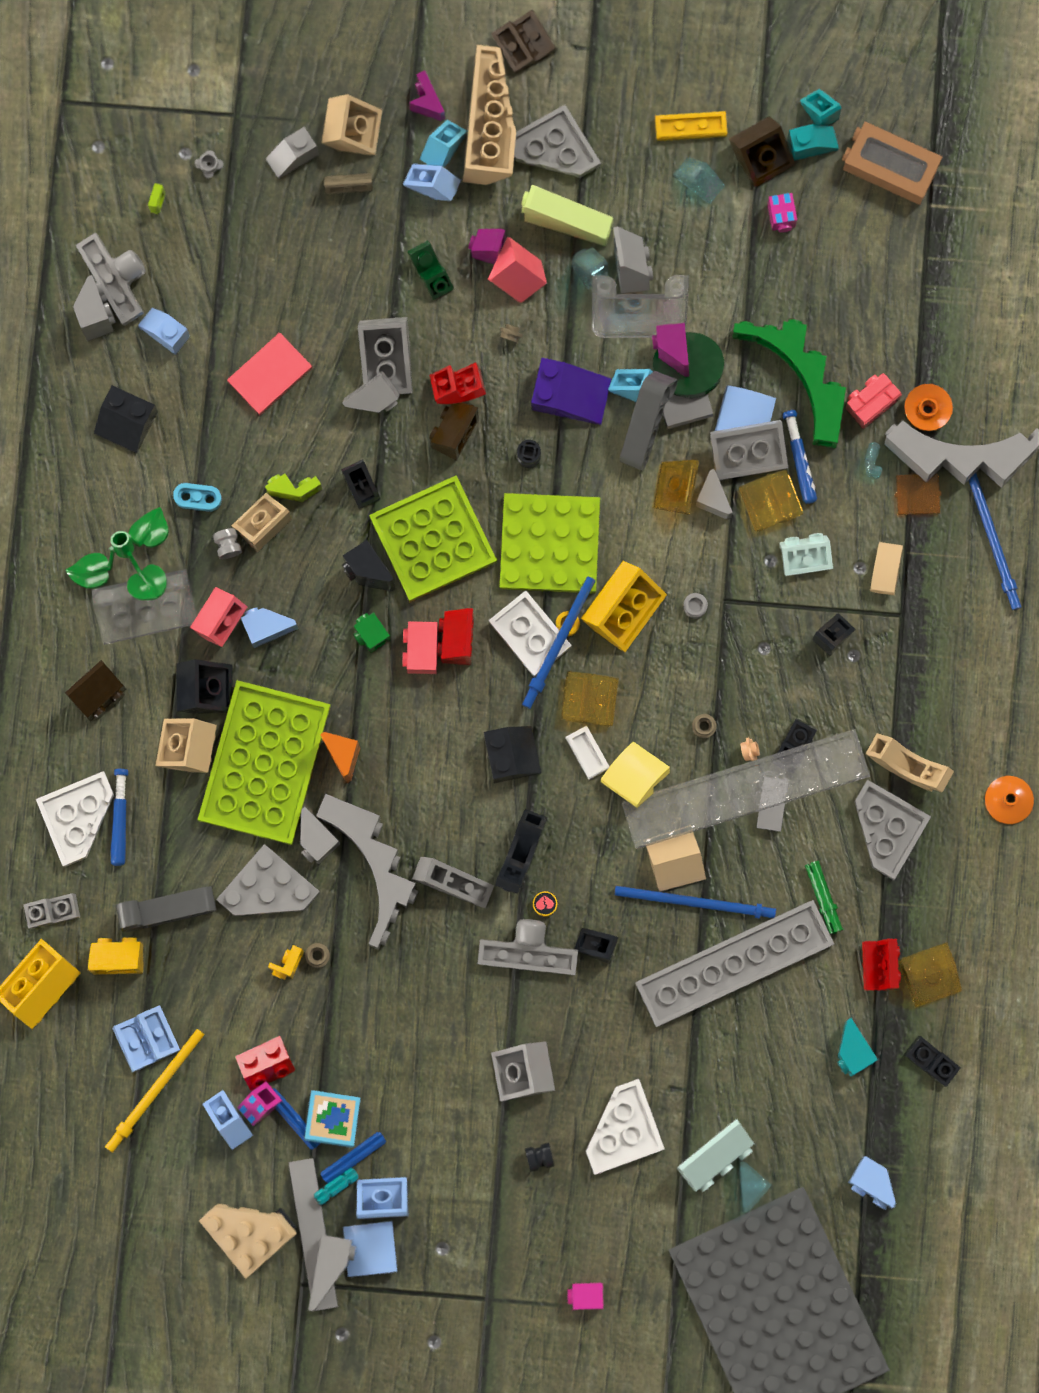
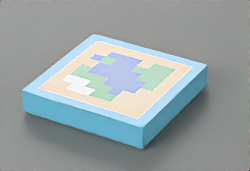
[304,1090,360,1148]

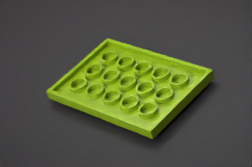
[198,680,331,845]

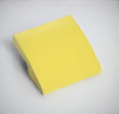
[601,742,670,808]

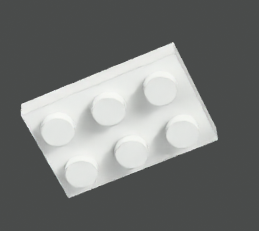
[488,591,572,677]

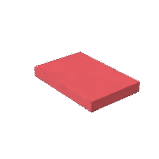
[227,333,312,415]

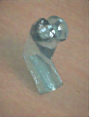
[864,442,882,479]

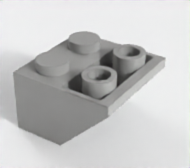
[73,275,116,341]

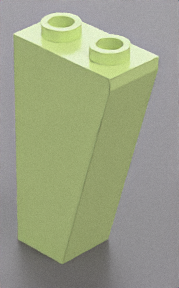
[521,185,613,246]

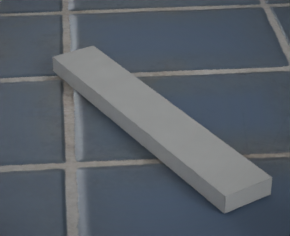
[289,1158,338,1311]

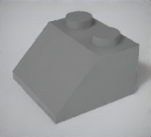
[613,227,653,294]
[491,1042,555,1101]

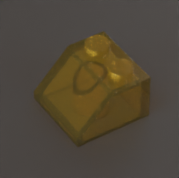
[898,942,962,1008]

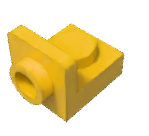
[268,945,304,980]

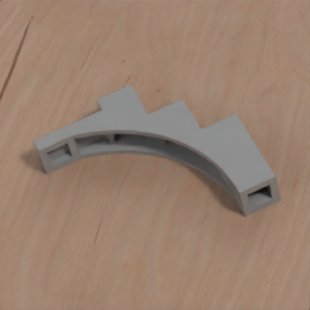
[316,794,418,950]

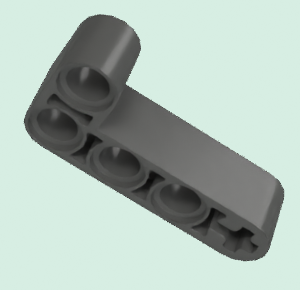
[620,371,678,471]
[115,886,217,932]

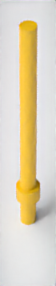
[105,1029,205,1153]

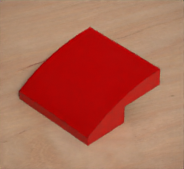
[429,362,486,404]

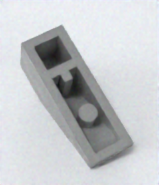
[412,857,494,908]
[309,1235,356,1311]

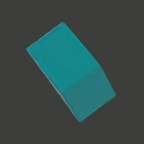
[800,89,842,126]

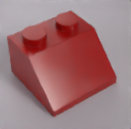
[437,608,474,665]

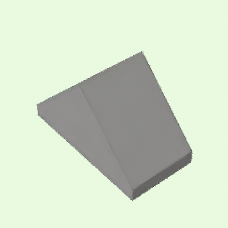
[696,469,732,519]

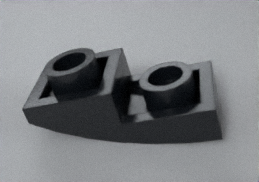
[772,718,818,774]
[904,1036,961,1087]

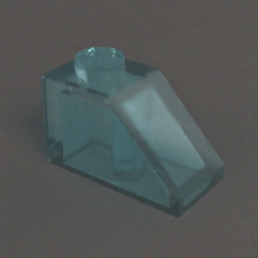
[572,247,608,289]

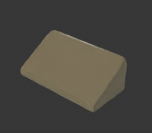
[324,173,373,194]

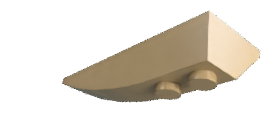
[463,45,516,185]

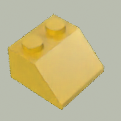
[88,938,143,975]

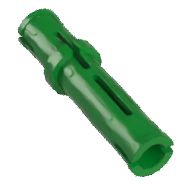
[805,861,844,935]

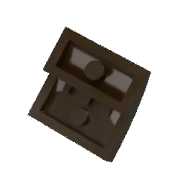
[491,10,557,73]

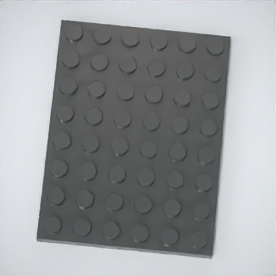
[668,1187,890,1393]

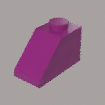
[468,229,506,265]
[652,323,689,377]

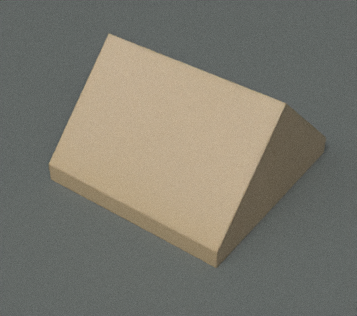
[232,493,292,552]
[646,832,706,892]

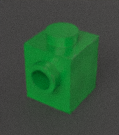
[353,612,391,653]

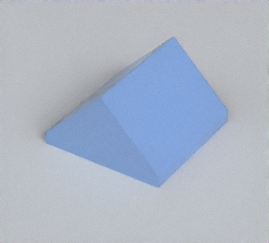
[357,1177,409,1219]

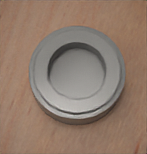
[683,593,708,618]

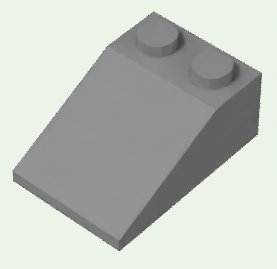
[358,317,412,394]

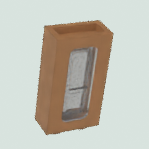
[842,122,942,205]

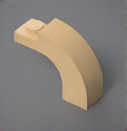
[865,733,954,792]

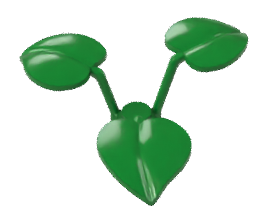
[66,507,169,600]

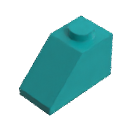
[787,124,839,161]
[837,1018,878,1077]

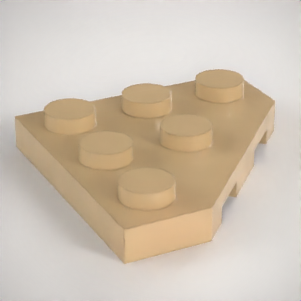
[199,1204,297,1279]

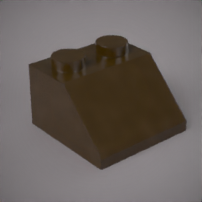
[729,116,796,187]
[429,402,479,461]
[65,660,127,722]

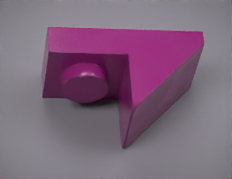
[409,71,445,121]

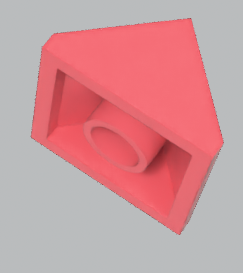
[488,237,547,303]

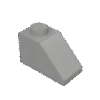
[266,127,318,179]
[343,371,399,413]
[300,807,340,864]

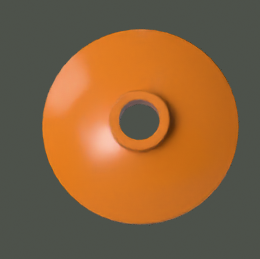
[904,384,953,431]
[985,776,1034,824]

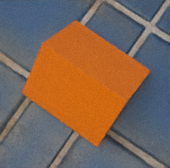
[320,732,360,783]

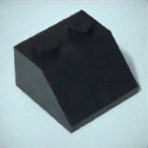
[94,385,158,454]
[342,540,396,591]
[176,659,233,714]
[484,726,541,783]

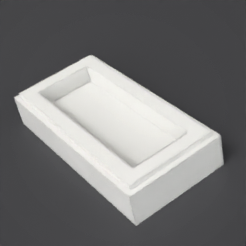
[565,726,609,780]

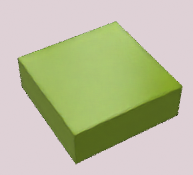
[148,183,166,214]

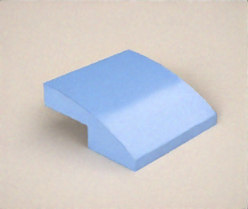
[715,385,776,431]
[112,1005,180,1073]
[343,1221,397,1277]

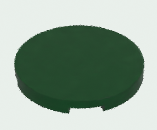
[653,332,724,399]

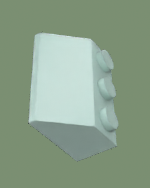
[677,1119,754,1192]

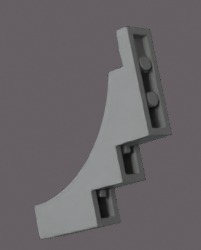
[884,421,1039,488]

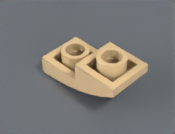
[870,542,903,595]

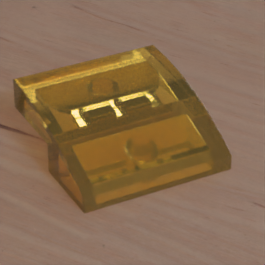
[739,470,804,532]
[561,671,619,727]

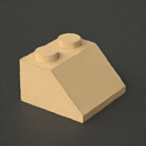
[322,94,382,155]
[155,718,217,773]

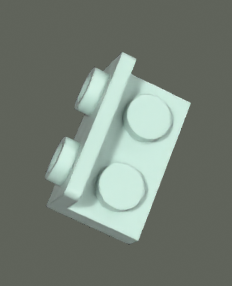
[779,533,833,576]

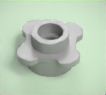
[195,150,223,178]

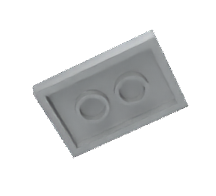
[710,420,788,480]

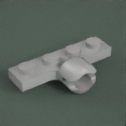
[76,233,145,326]
[478,919,578,975]

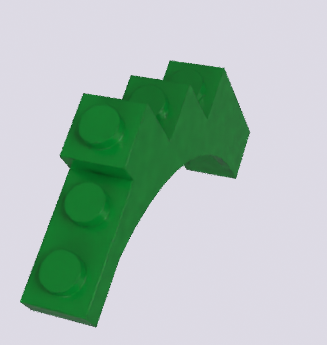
[732,319,846,448]

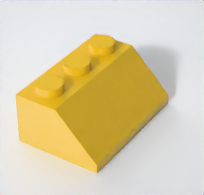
[581,561,667,652]
[0,939,81,1029]

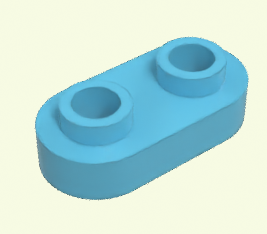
[173,483,222,512]

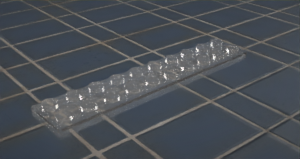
[622,729,870,850]

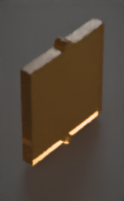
[895,474,942,515]

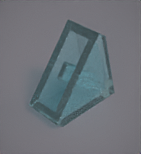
[673,157,725,204]
[739,1162,772,1213]

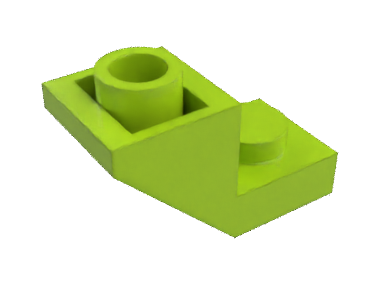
[265,474,322,502]

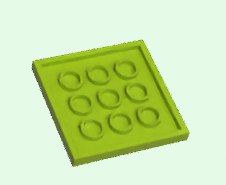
[369,475,497,602]
[500,493,600,593]

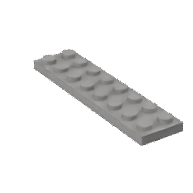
[635,900,834,1028]

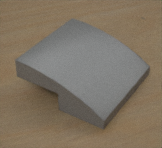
[662,394,713,429]

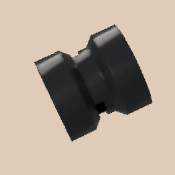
[517,440,541,468]
[525,1142,555,1172]

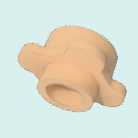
[741,737,760,762]

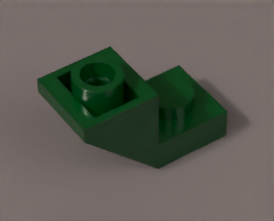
[407,240,454,300]

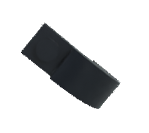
[495,809,548,894]

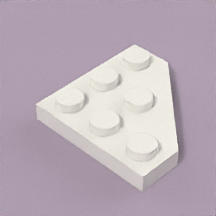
[36,771,114,867]
[586,1079,664,1175]

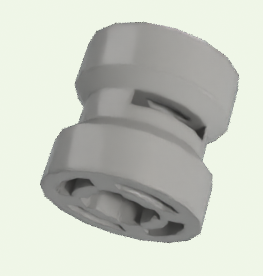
[212,528,242,559]

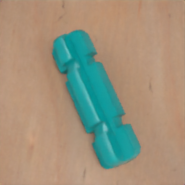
[314,1168,359,1205]

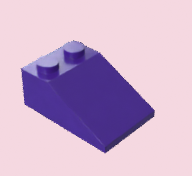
[531,358,611,425]

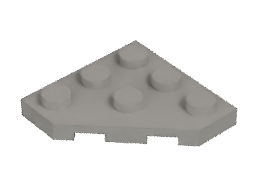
[514,105,601,178]
[855,780,931,880]
[216,844,320,916]

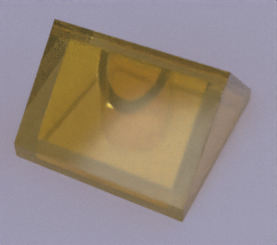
[653,460,699,515]

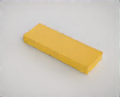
[655,111,727,141]

